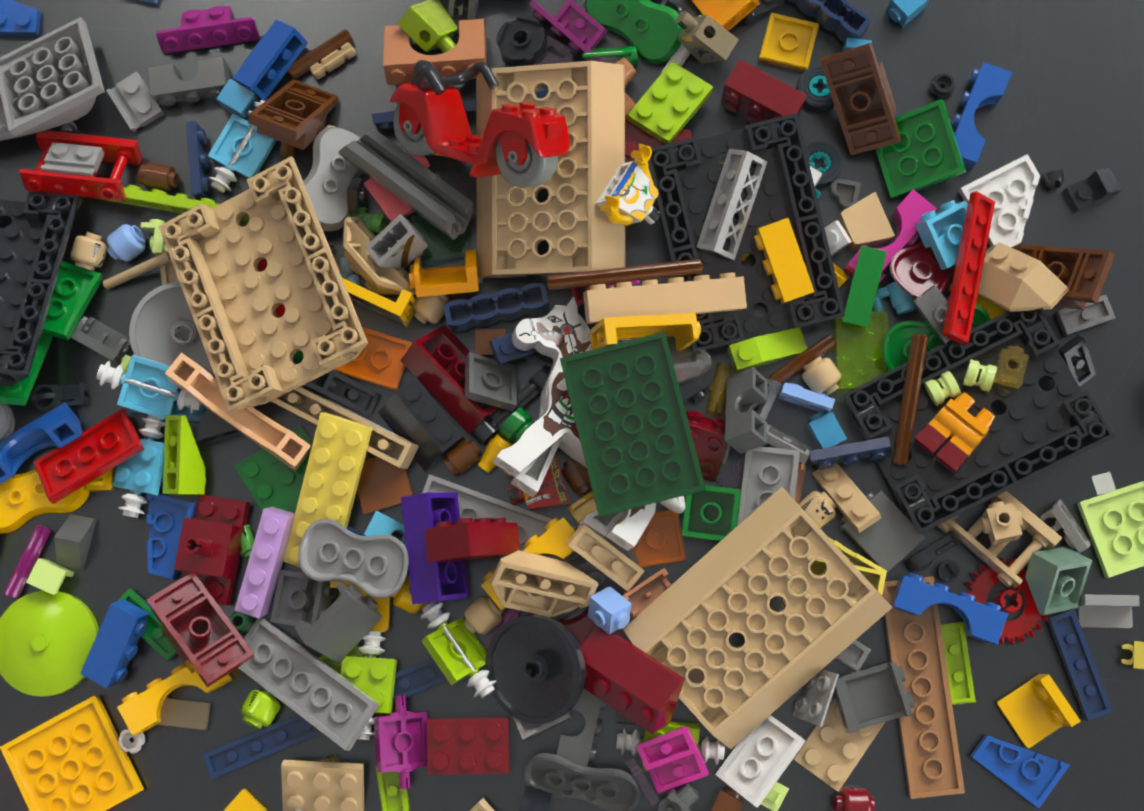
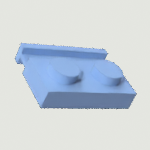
[778,383,835,414]

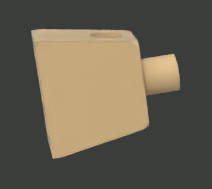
[837,192,895,251]

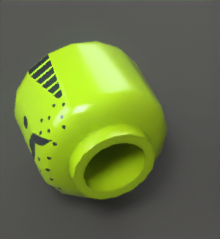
[240,688,281,730]

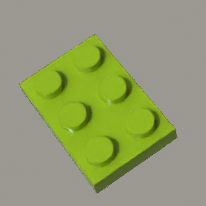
[627,61,713,145]

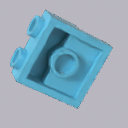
[915,200,968,270]

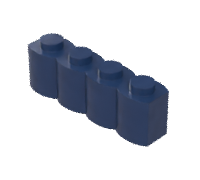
[787,0,871,43]
[444,283,550,332]

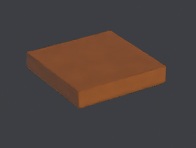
[357,457,413,515]

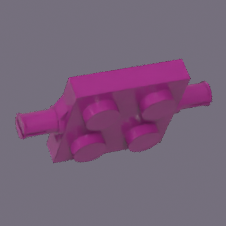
[374,695,427,789]

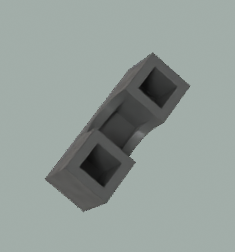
[148,57,230,106]
[724,367,768,454]
[557,688,606,767]

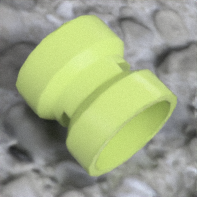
[963,359,997,392]
[924,371,961,406]

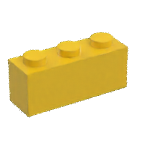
[754,218,814,304]

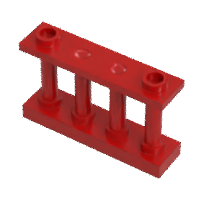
[19,130,142,201]

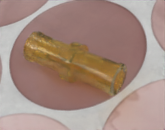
[706,362,733,416]

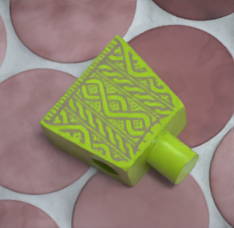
[397,0,457,53]

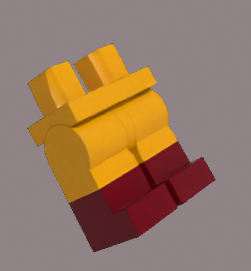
[914,392,995,475]

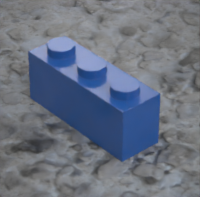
[232,19,308,101]
[80,599,150,689]

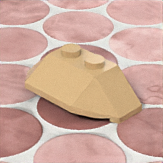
[343,216,416,295]
[978,242,1069,312]
[490,550,599,617]

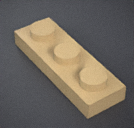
[812,463,881,533]
[566,522,645,591]

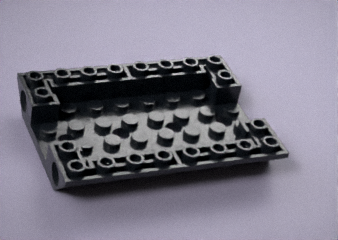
[648,113,845,353]
[0,191,80,387]
[844,309,1116,534]

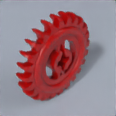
[964,557,1048,645]

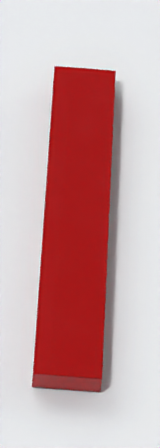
[942,191,995,344]

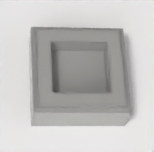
[834,640,871,672]

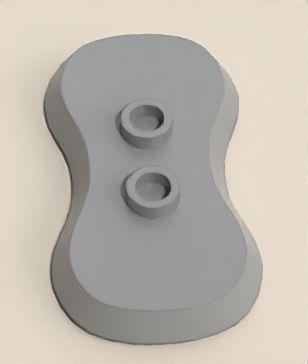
[303,127,363,231]
[299,519,408,598]

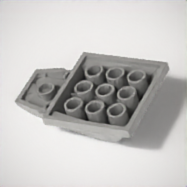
[0,17,105,141]

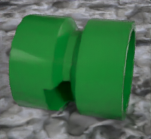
[498,407,534,443]

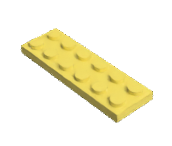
[283,412,373,568]

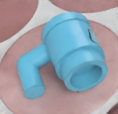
[873,282,917,315]

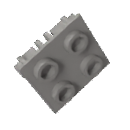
[793,670,839,727]

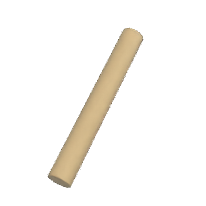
[103,251,171,290]

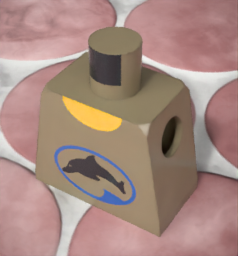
[676,11,738,64]

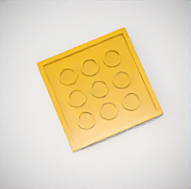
[0,695,144,811]

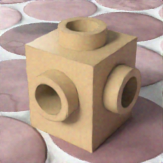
[980,501,1023,545]

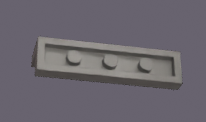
[696,149,767,260]

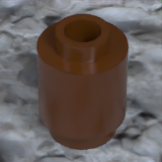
[138,162,179,192]
[442,439,482,476]
[561,458,592,496]

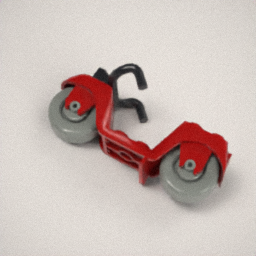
[389,60,571,188]

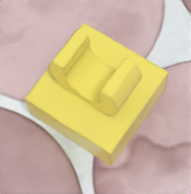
[1121,641,1144,669]

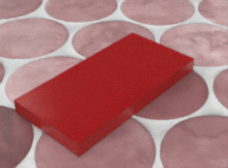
[33,408,144,504]

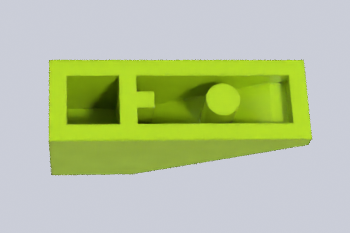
[727,327,808,374]
[163,415,206,494]

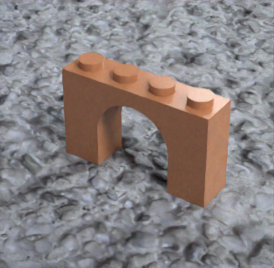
[383,19,487,85]

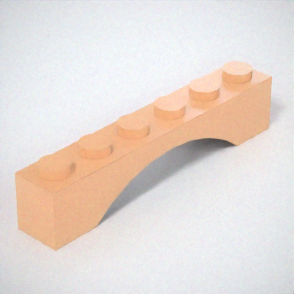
[165,353,311,472]

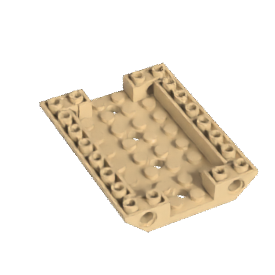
[476,61,626,279]
[159,157,368,412]
[623,486,893,749]

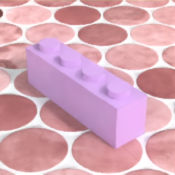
[234,507,295,618]

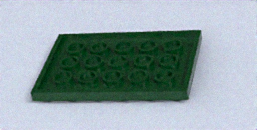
[560,332,706,517]

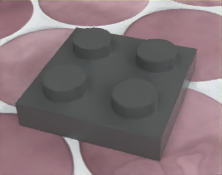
[465,352,517,411]

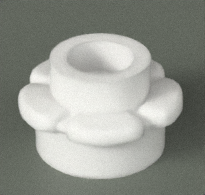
[119,728,145,753]

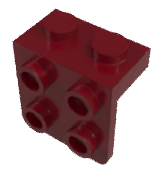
[686,411,728,481]

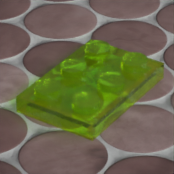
[835,311,888,390]

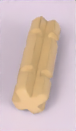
[310,43,356,79]

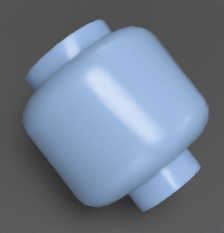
[107,224,146,262]

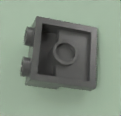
[270,570,337,626]

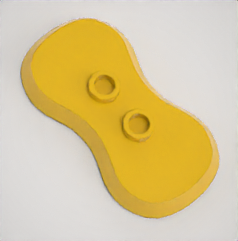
[0,469,90,533]

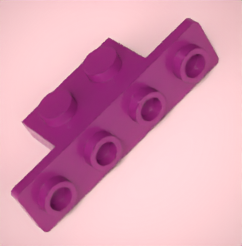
[529,0,608,63]
[156,6,259,54]

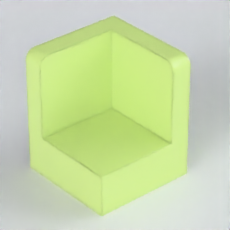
[26,558,74,595]

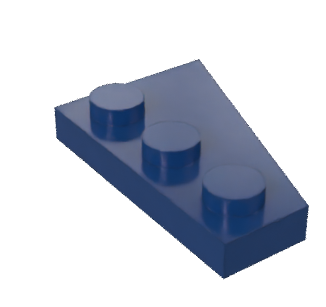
[0,0,41,36]
[146,493,197,580]
[970,735,1070,809]

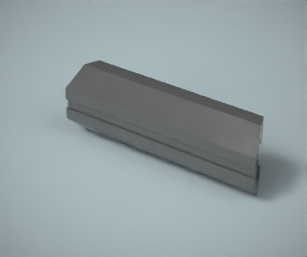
[338,129,473,240]

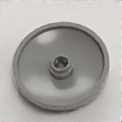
[129,282,214,376]

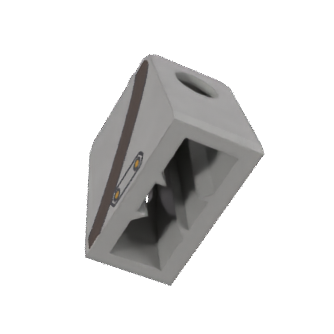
[365,214,428,269]

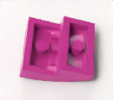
[636,726,709,793]

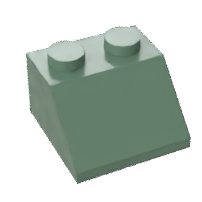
[1025,547,1092,615]

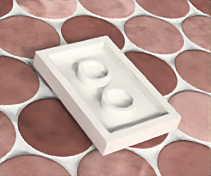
[715,715,805,808]

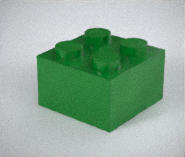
[682,485,741,541]

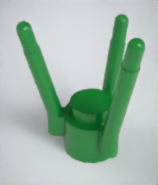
[582,46,638,67]

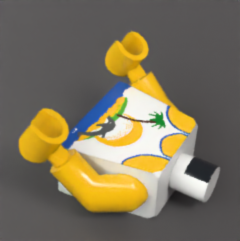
[595,144,660,226]

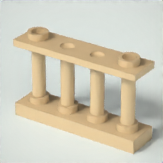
[938,491,1062,589]

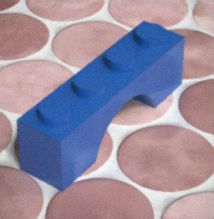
[951,62,1012,171]
[0,403,82,484]
[890,573,1008,645]

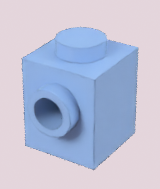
[588,586,632,635]

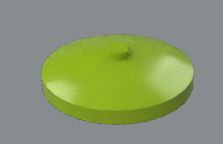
[0,591,99,697]

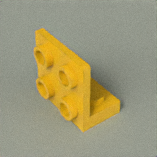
[997,674,1080,748]

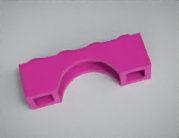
[843,189,937,283]

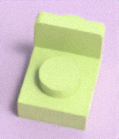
[141,219,168,256]

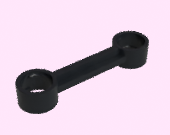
[471,365,551,446]

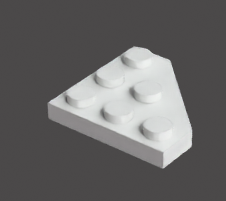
[959,154,1040,248]

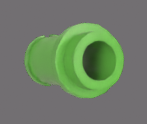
[240,525,254,560]

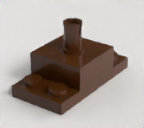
[820,43,901,155]
[248,79,339,158]
[1017,244,1115,310]

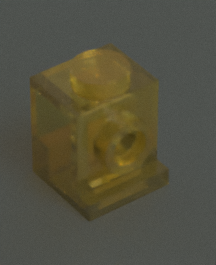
[993,346,1029,389]

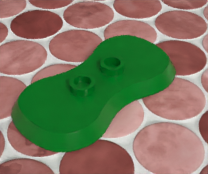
[584,0,682,65]
[882,305,990,371]

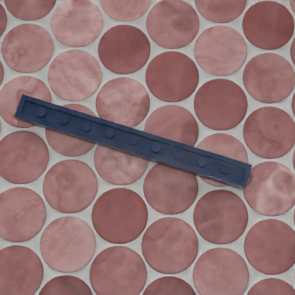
[202,658,447,779]

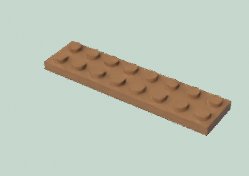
[882,576,965,799]

